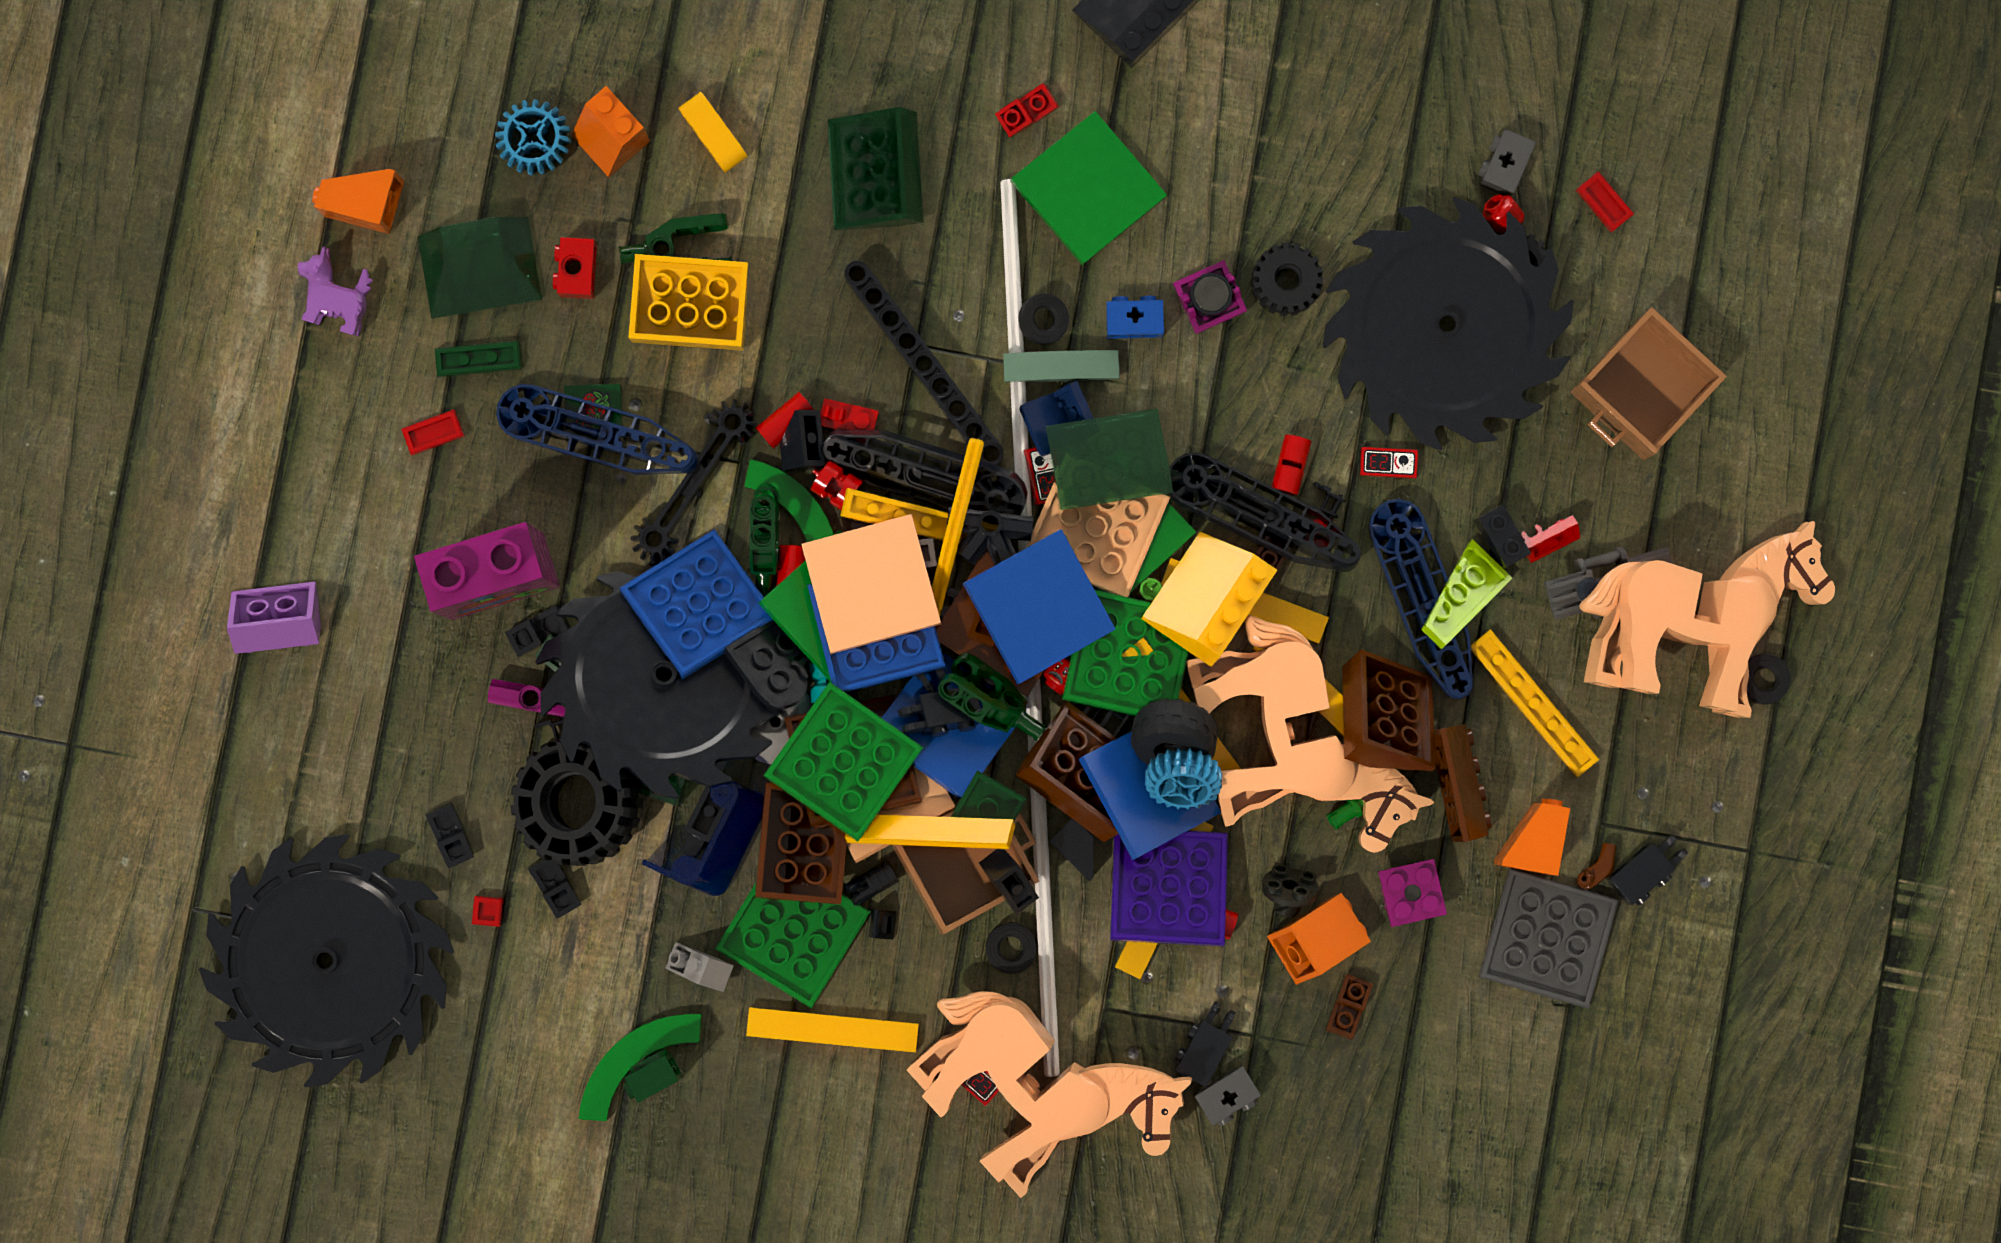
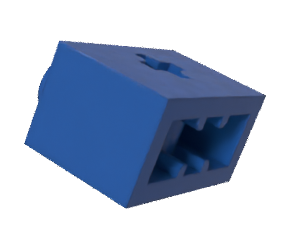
[1106,296,1164,339]

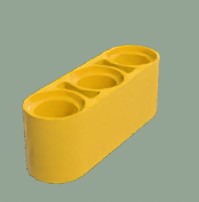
[678,92,748,173]

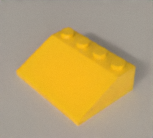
[629,254,748,351]
[1141,532,1277,667]

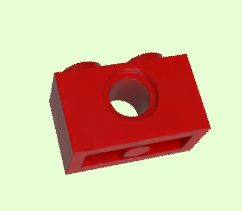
[553,237,597,299]

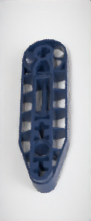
[496,384,698,475]
[1368,499,1473,700]

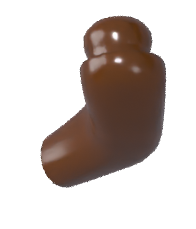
[1577,843,1617,889]

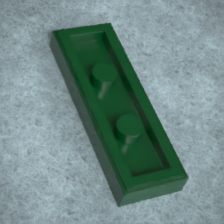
[435,341,522,377]

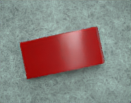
[995,83,1060,138]

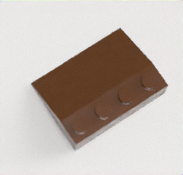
[1342,649,1436,771]
[1015,701,1118,842]
[1434,724,1492,842]
[754,783,847,905]

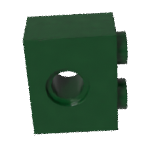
[623,1049,684,1103]

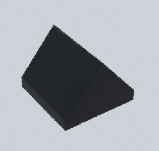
[868,909,897,940]

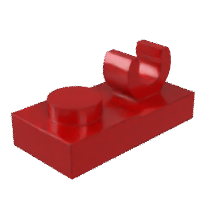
[820,398,879,430]
[1521,515,1581,563]

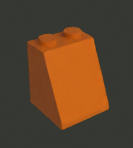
[571,86,650,178]
[312,169,405,234]
[1493,798,1570,876]
[1267,893,1371,985]

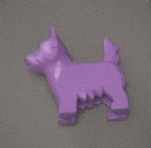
[298,246,373,337]

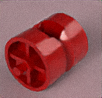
[811,461,864,510]

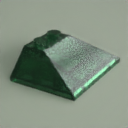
[417,217,542,319]

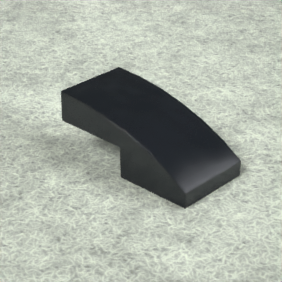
[505,605,571,657]
[425,802,474,868]
[528,859,582,919]

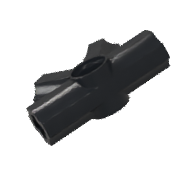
[946,507,1034,566]

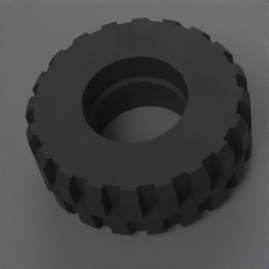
[510,738,643,866]

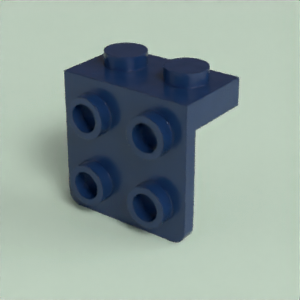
[1019,381,1100,457]

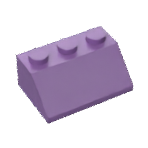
[227,582,321,654]

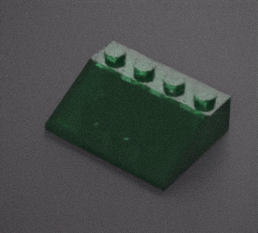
[828,107,923,230]
[1046,409,1173,510]

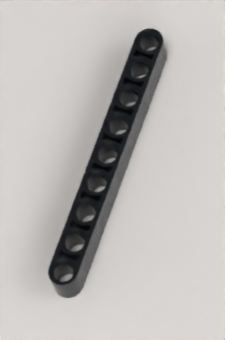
[844,261,1004,466]

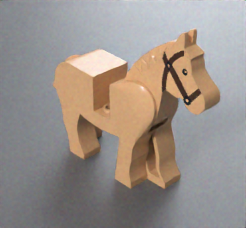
[1579,521,1835,718]
[1186,615,1434,853]
[907,991,1192,1198]

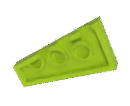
[1421,539,1512,649]

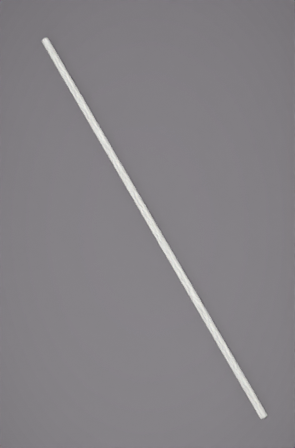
[1000,179,1060,1077]

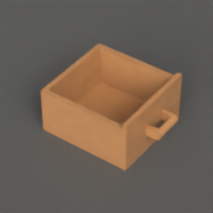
[1570,307,1727,460]
[892,811,1040,935]

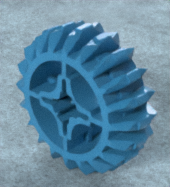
[495,99,572,176]
[1145,748,1222,810]

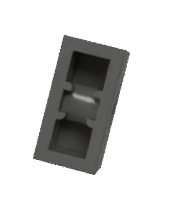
[1478,129,1536,196]
[1193,1065,1261,1126]

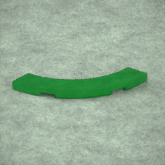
[744,459,834,542]
[578,1014,702,1121]

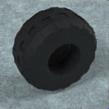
[1131,699,1218,765]

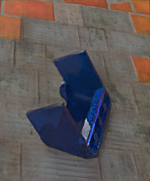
[642,780,764,896]

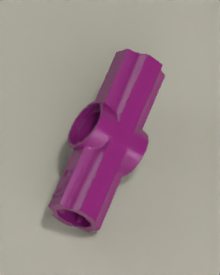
[487,679,565,717]

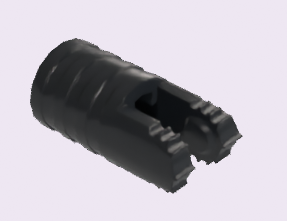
[844,860,900,906]

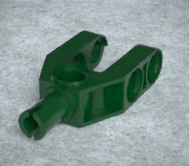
[619,213,733,264]
[749,483,779,597]
[938,653,1046,741]

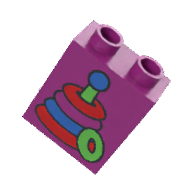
[414,522,560,620]

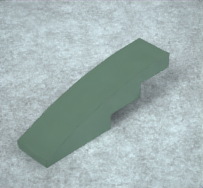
[1003,350,1120,383]

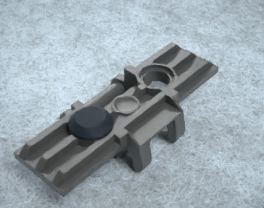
[1544,546,1672,620]

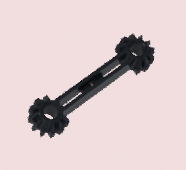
[631,399,758,564]

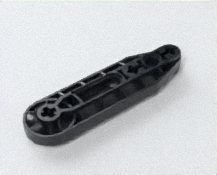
[823,428,1028,525]
[1166,452,1361,572]

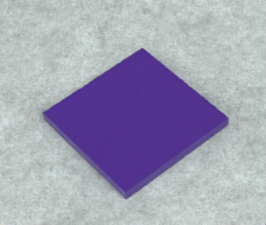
[1110,831,1228,947]

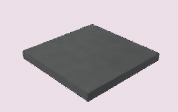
[1478,868,1619,1009]

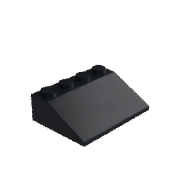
[1072,0,1200,69]

